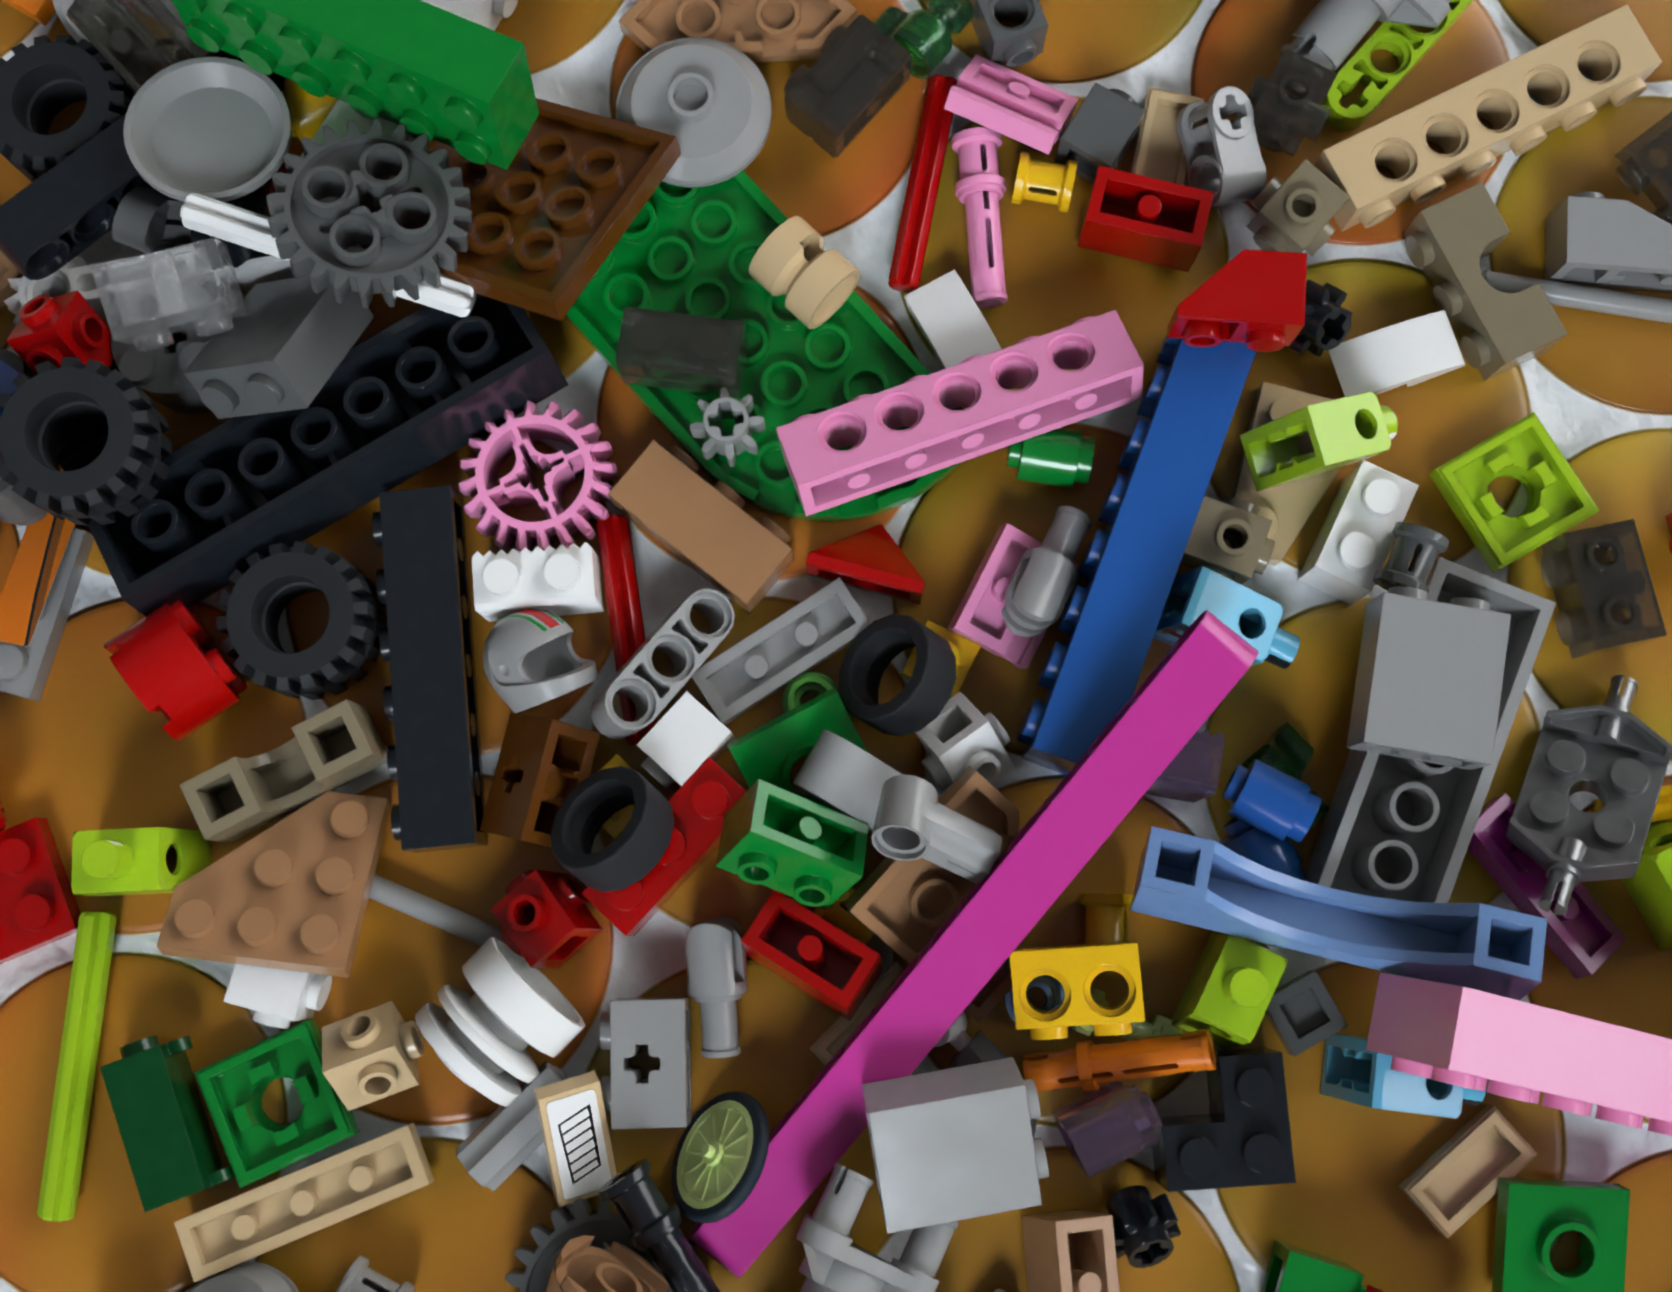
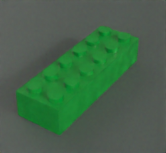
[171,0,539,171]

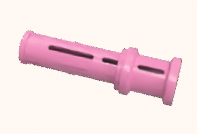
[951,127,1008,308]

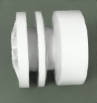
[415,937,585,1107]

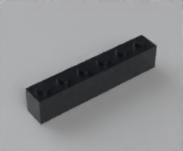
[372,485,488,853]

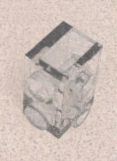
[91,238,248,352]

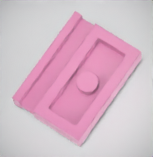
[944,54,1078,155]
[947,523,1080,669]

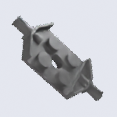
[1506,675,1672,915]

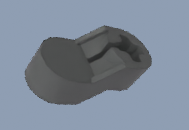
[112,186,193,254]

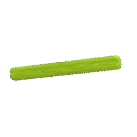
[37,911,117,1222]

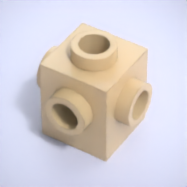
[322,1001,425,1111]

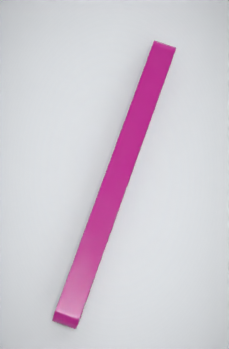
[689,610,1259,1278]

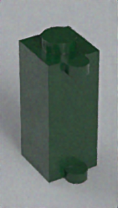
[100,1035,234,1212]

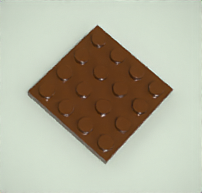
[360,98,681,321]

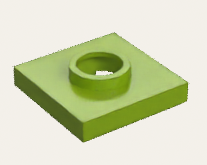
[1429,412,1600,573]

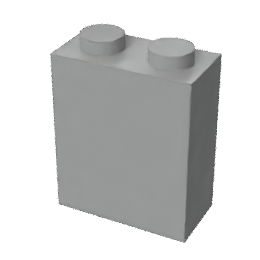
[1346,586,1511,770]
[861,1057,1049,1234]

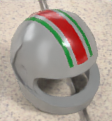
[483,608,599,713]

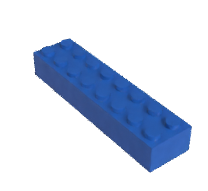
[1017,333,1256,775]

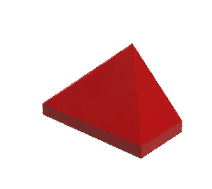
[806,524,925,604]

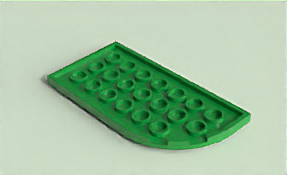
[565,171,963,521]

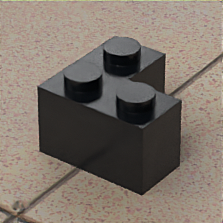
[1150,1047,1296,1192]

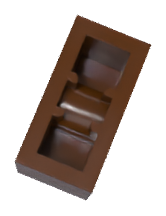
[479,713,600,848]

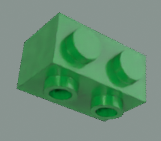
[715,779,869,910]

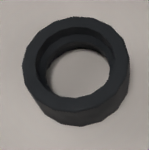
[839,614,956,737]
[550,766,675,892]

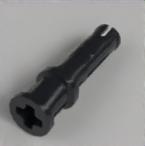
[598,1158,720,1292]

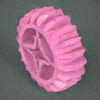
[458,400,619,553]

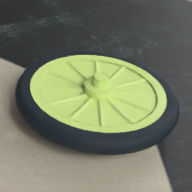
[672,1091,769,1223]

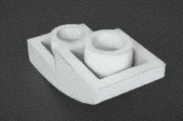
[904,269,1001,370]
[1328,310,1465,397]

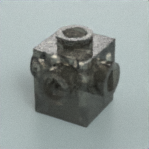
[1247,48,1338,157]

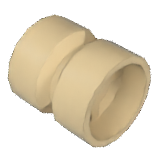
[749,215,861,329]

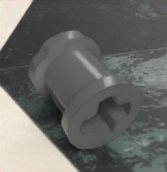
[1373,522,1449,596]

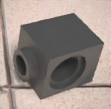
[967,0,1048,68]
[1054,82,1146,184]

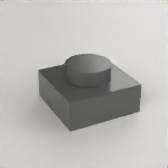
[1265,970,1348,1056]

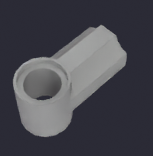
[871,775,1002,884]

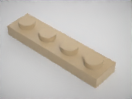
[174,1122,435,1282]

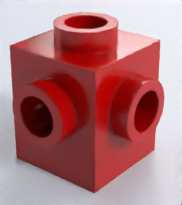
[6,290,114,375]
[491,869,603,968]

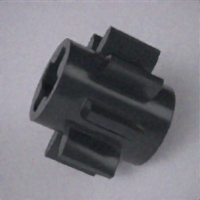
[1288,280,1352,357]
[1106,1185,1181,1268]

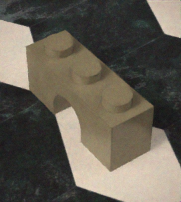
[1403,182,1568,381]
[180,699,387,843]

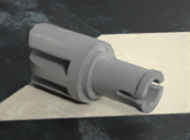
[1002,506,1092,637]
[686,915,748,1058]

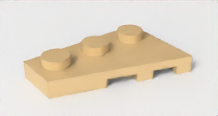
[1223,382,1340,566]

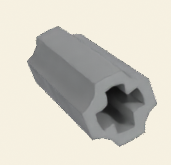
[456,1060,568,1191]

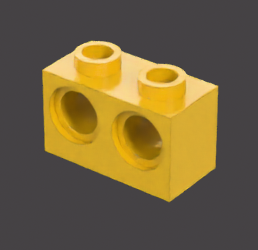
[1010,941,1145,1040]

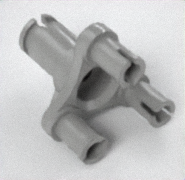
[1279,0,1451,87]
[796,1163,959,1292]

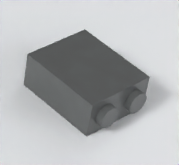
[183,275,374,419]

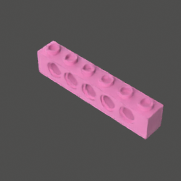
[776,310,1144,517]

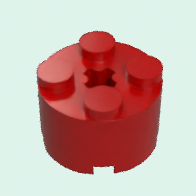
[104,600,249,742]

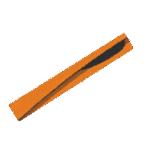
[0,366,122,647]

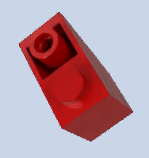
[1167,249,1307,352]

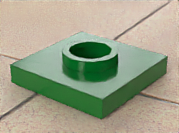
[727,688,868,812]
[194,1019,360,1188]
[1492,1177,1630,1292]

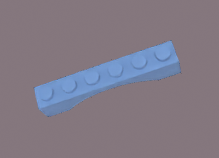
[1130,826,1547,1001]

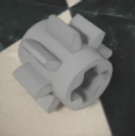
[690,387,766,467]

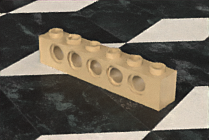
[1314,4,1662,232]

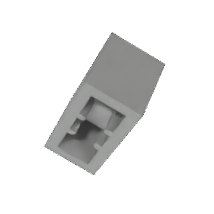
[600,997,692,1129]

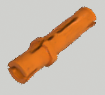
[1023,1028,1216,1093]

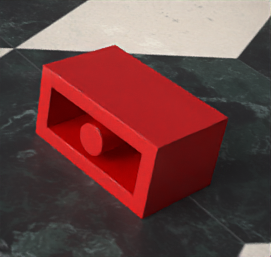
[1077,166,1214,273]
[741,890,883,1021]

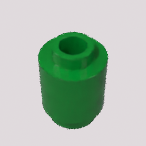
[1006,427,1095,488]

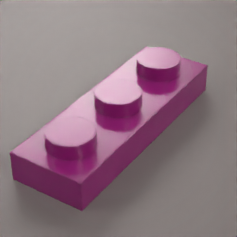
[1468,793,1627,979]

